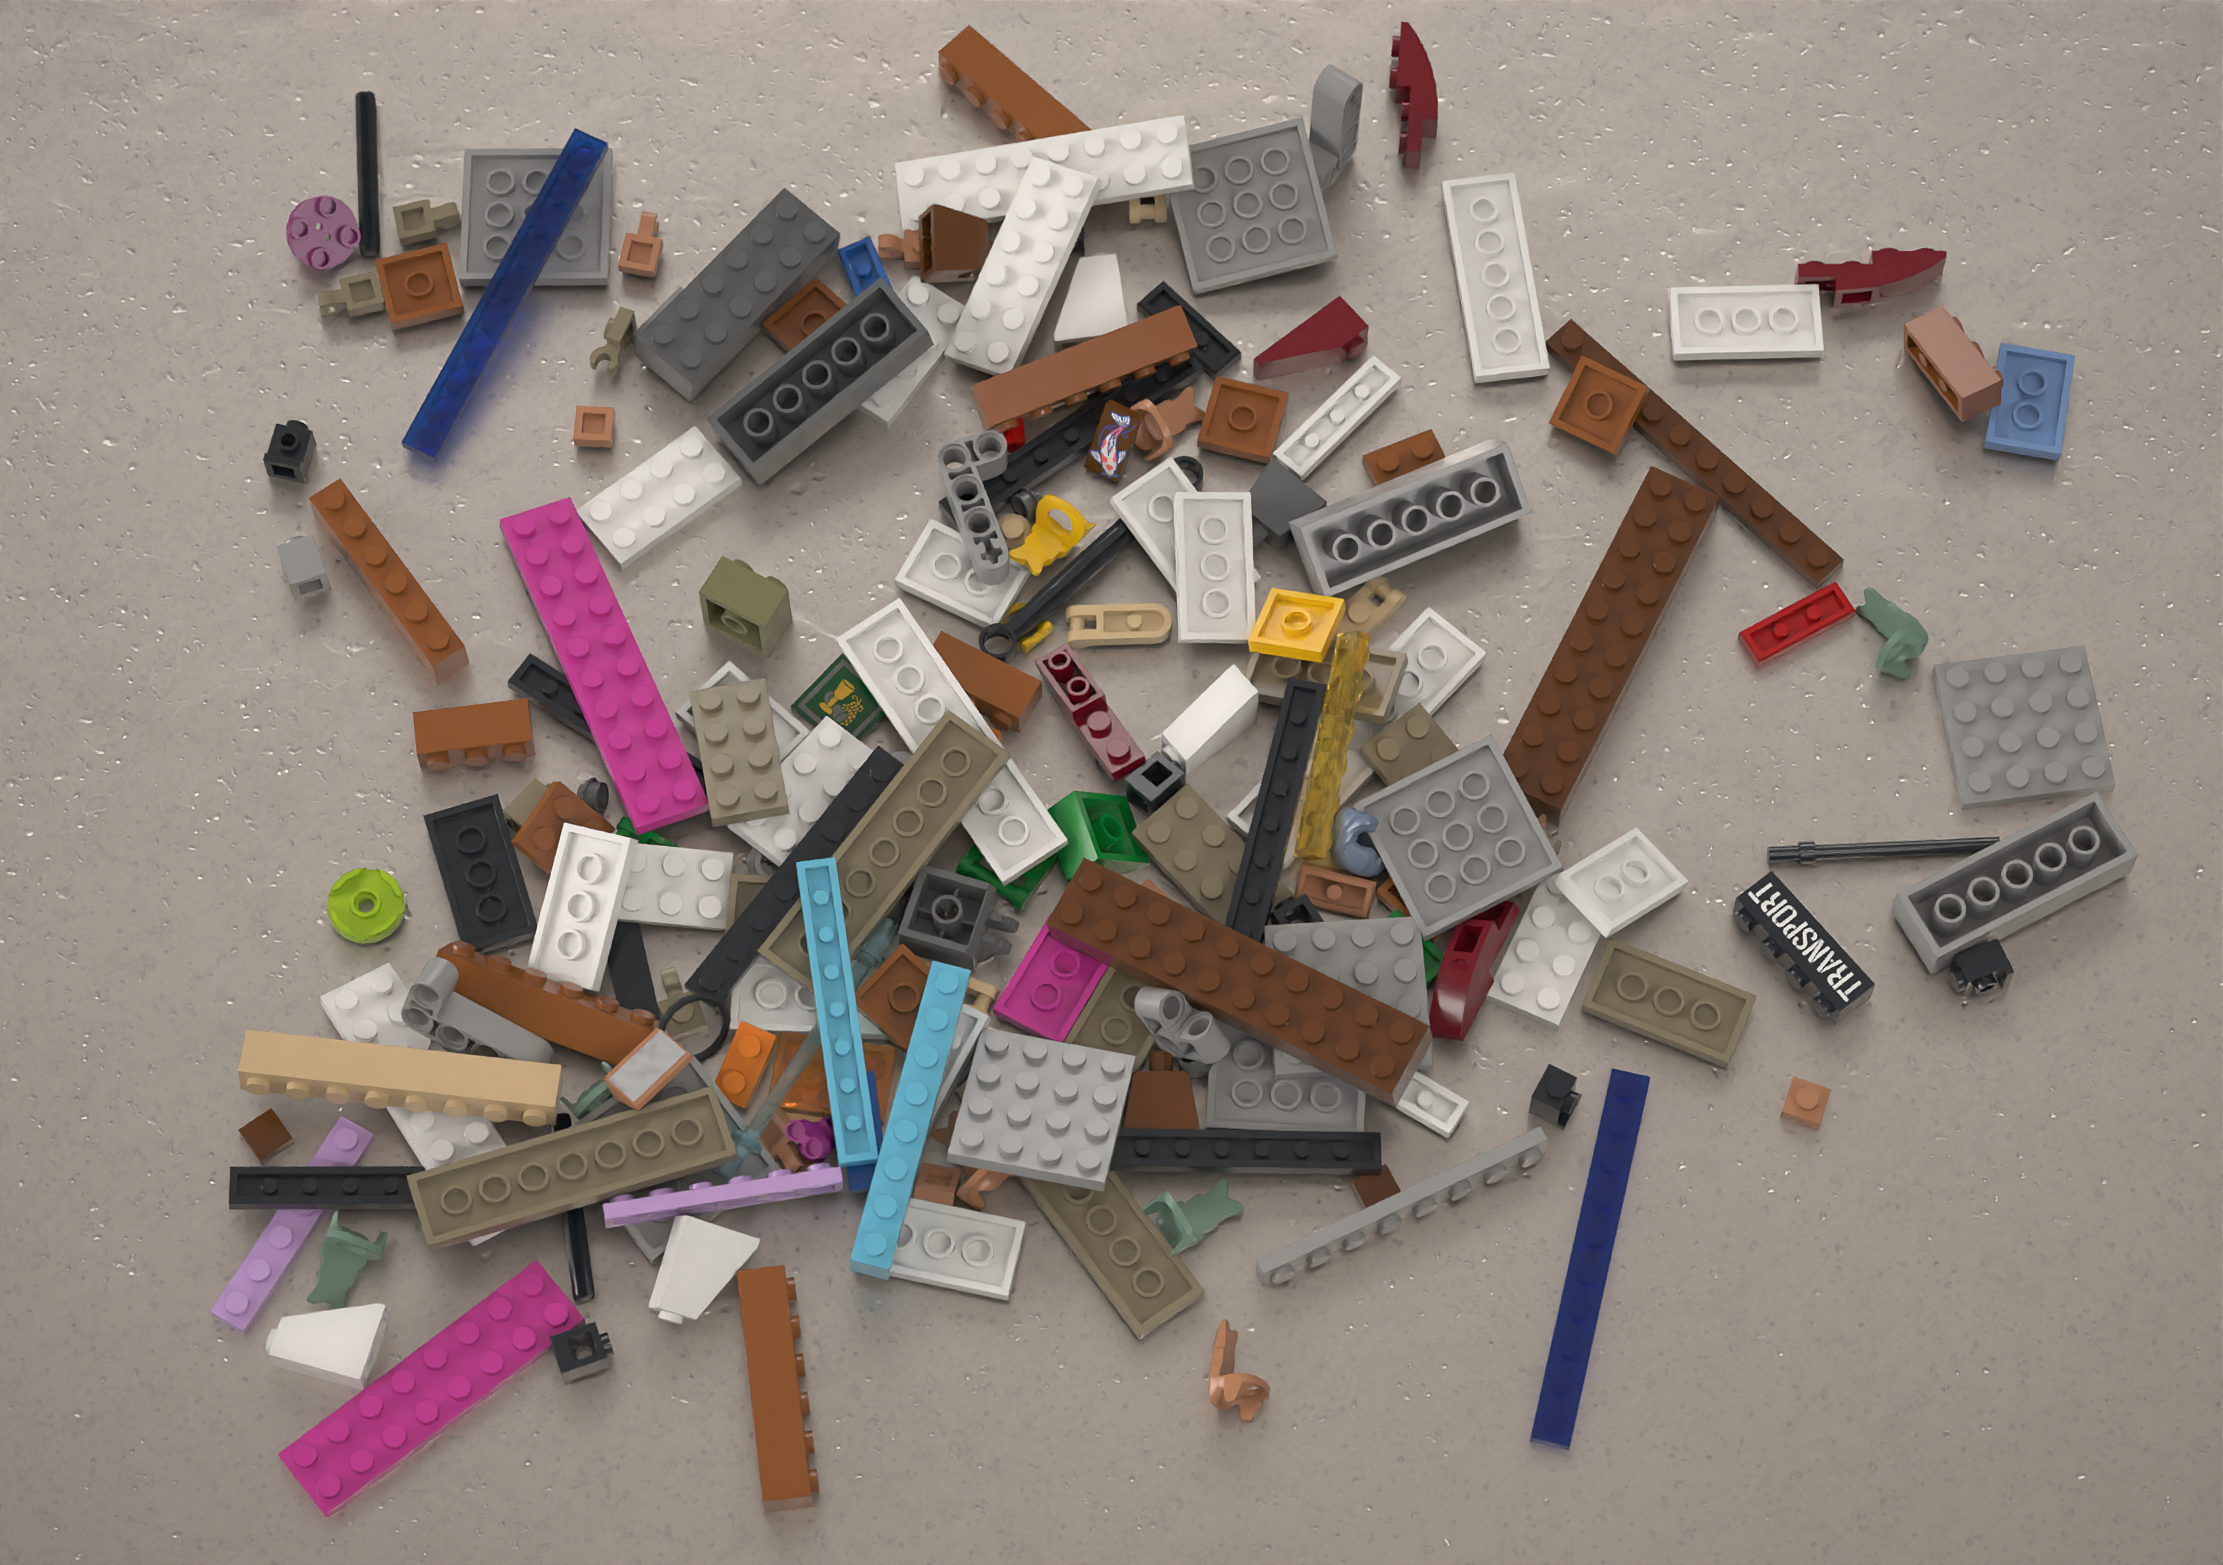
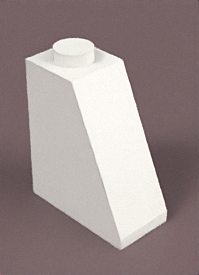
[1054,252,1128,353]
[1161,665,1259,776]
[648,1215,760,1325]
[266,1303,391,1390]

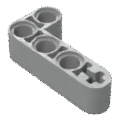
[1308,64,1363,193]
[937,430,1010,586]
[401,957,554,1064]

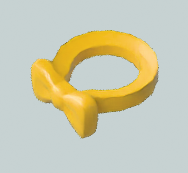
[1002,602,1053,655]

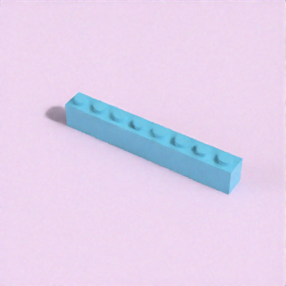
[849,961,971,1280]

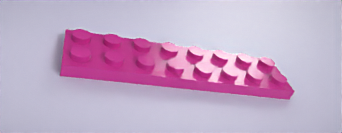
[278,1260,586,1519]

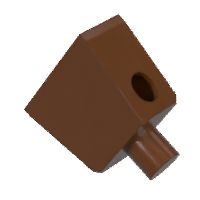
[919,204,994,283]
[1124,1051,1199,1129]

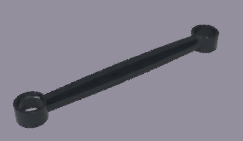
[979,456,1203,665]

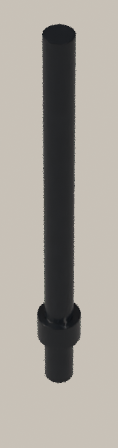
[1767,837,2000,864]

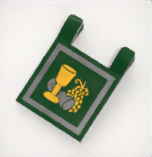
[791,653,886,741]

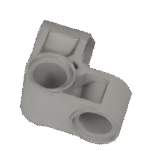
[1134,985,1231,1064]

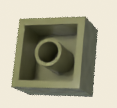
[699,556,793,657]

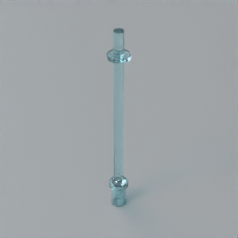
[718,917,900,1180]

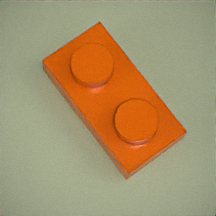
[715,1021,779,1109]

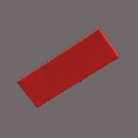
[1738,581,1856,668]

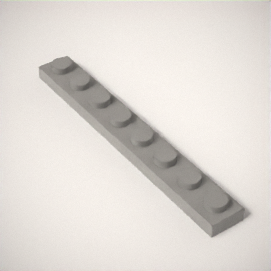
[1256,1126,1548,1286]

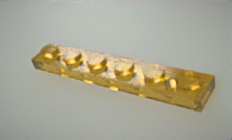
[1293,630,1370,861]

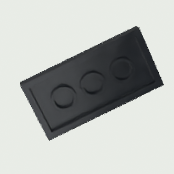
[423,794,538,954]

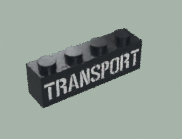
[1733,871,1875,1026]

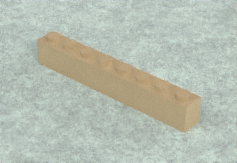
[238,1029,563,1127]

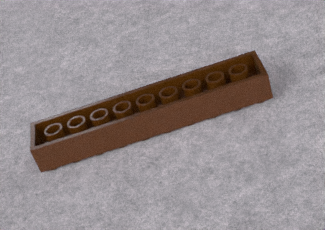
[1503,466,1720,827]
[1046,857,1433,1107]

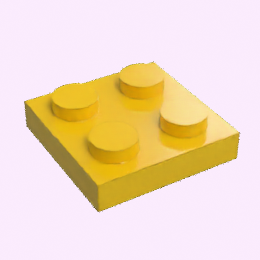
[1248,588,1346,663]

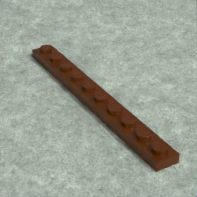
[1545,319,1844,590]

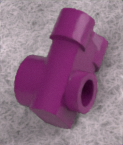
[786,1116,836,1164]

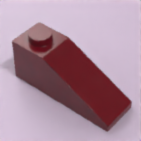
[1253,296,1369,381]

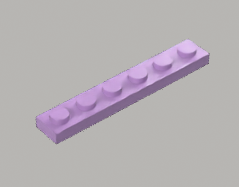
[210,1116,376,1334]
[603,1163,843,1229]

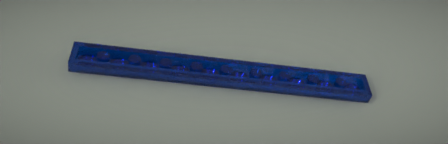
[401,128,609,462]
[1530,1068,1651,1451]

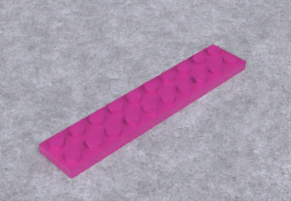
[499,497,709,835]

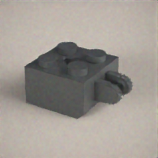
[898,865,1020,972]

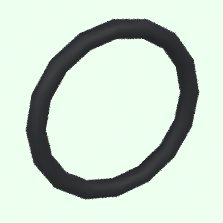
[658,993,731,1061]

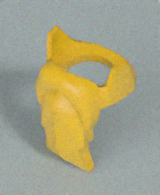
[1009,493,1096,576]

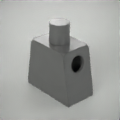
[1249,458,1327,551]

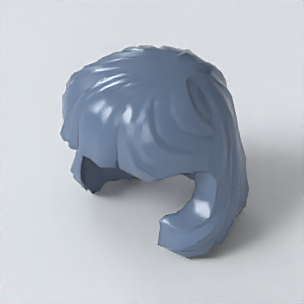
[1329,806,1385,877]

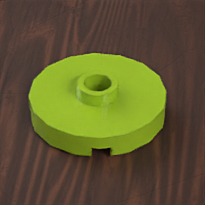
[327,867,405,944]

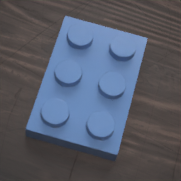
[1984,343,2075,461]

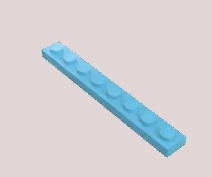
[796,857,878,1167]

